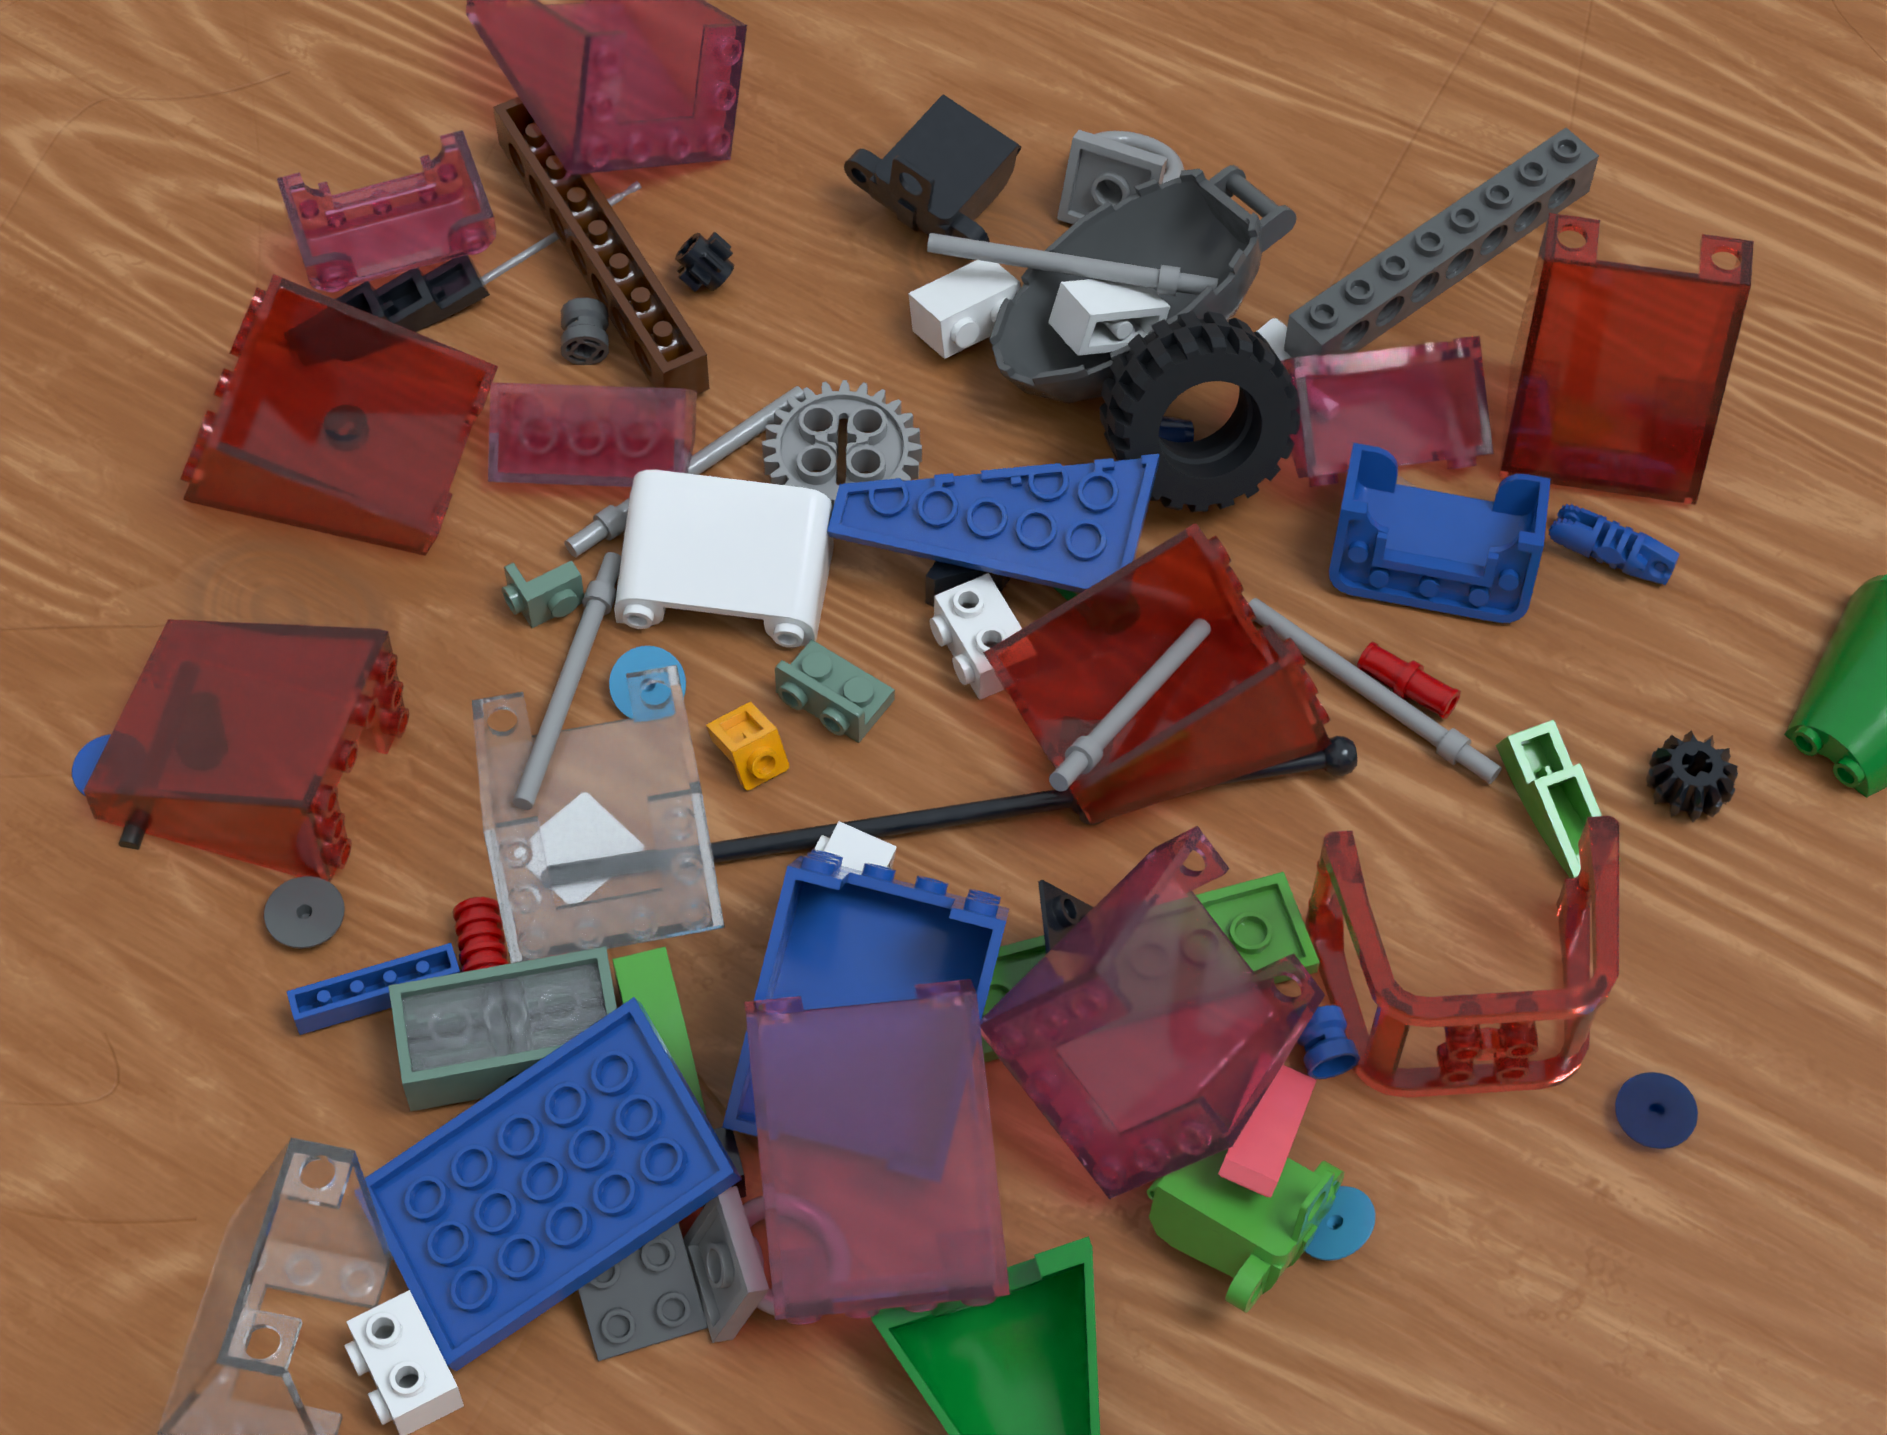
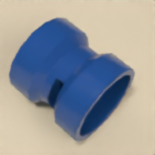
[1291,1005,1360,1079]

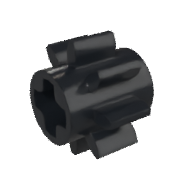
[675,232,734,292]

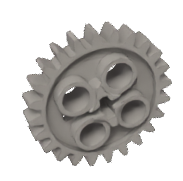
[762,380,922,509]

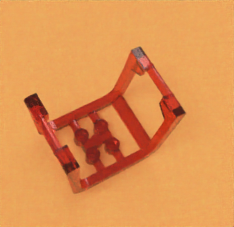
[1305,816,1620,1098]

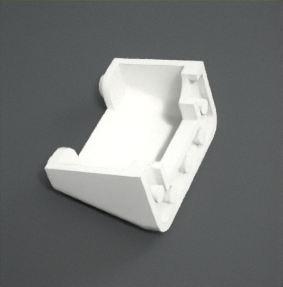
[614,470,834,648]

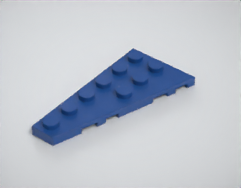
[827,454,1160,603]

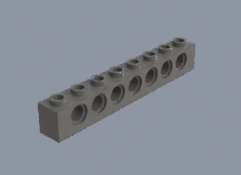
[1284,128,1599,380]

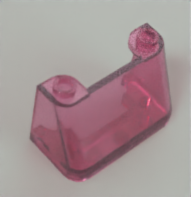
[277,130,496,292]
[1281,336,1494,487]

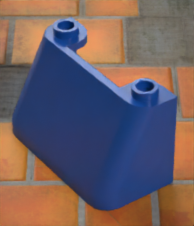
[1329,443,1551,623]

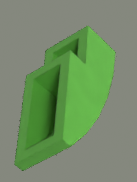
[1496,720,1621,879]
[612,947,706,1115]

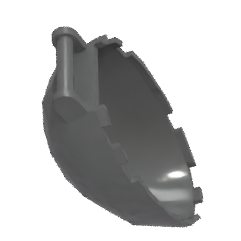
[990,165,1297,404]

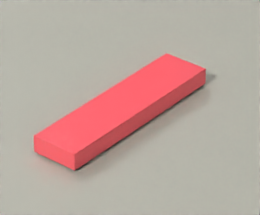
[1218,1058,1317,1198]

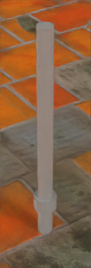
[927,233,1218,296]
[565,386,804,558]
[513,552,621,810]
[1244,598,1502,784]
[1049,618,1211,791]

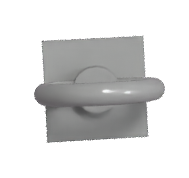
[1057,130,1184,224]
[683,1186,851,1343]

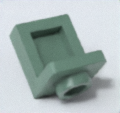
[502,560,584,628]

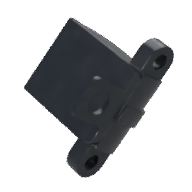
[844,94,1021,260]

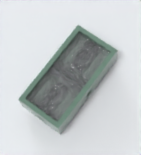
[388,946,617,1111]

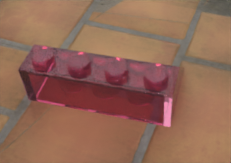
[488,382,697,487]

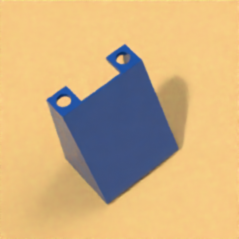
[722,849,1009,1183]

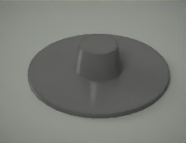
[264,876,345,949]

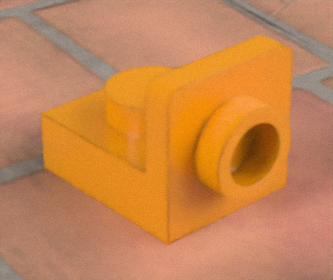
[706,701,789,790]

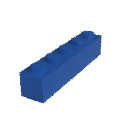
[286,943,460,1035]

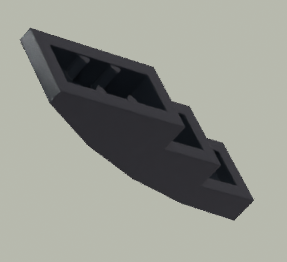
[285,251,490,368]

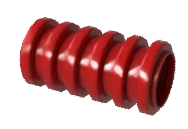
[452,897,509,972]

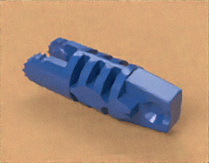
[1548,504,1680,585]

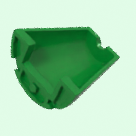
[1784,574,1887,798]
[869,1236,1100,1435]

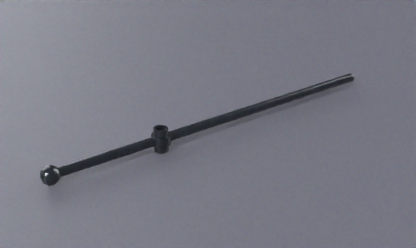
[541,736,1358,888]

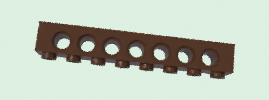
[493,90,710,408]

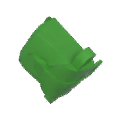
[1147,1115,1345,1313]

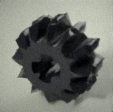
[1646,730,1738,823]

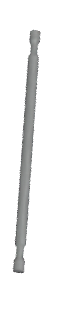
[481,181,642,285]

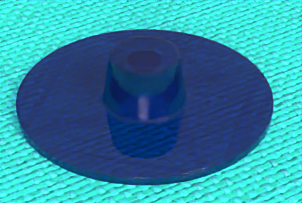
[1615,1072,1698,1149]

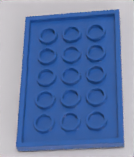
[357,997,742,1371]

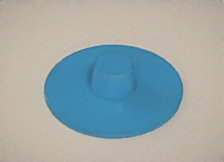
[609,646,686,722]
[1305,1186,1376,1261]

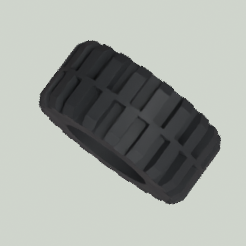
[1100,312,1301,512]

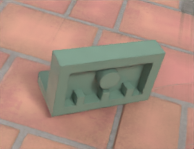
[775,639,895,743]

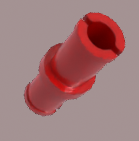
[1357,642,1461,719]

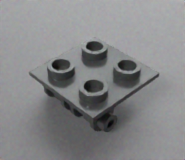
[578,1223,708,1361]

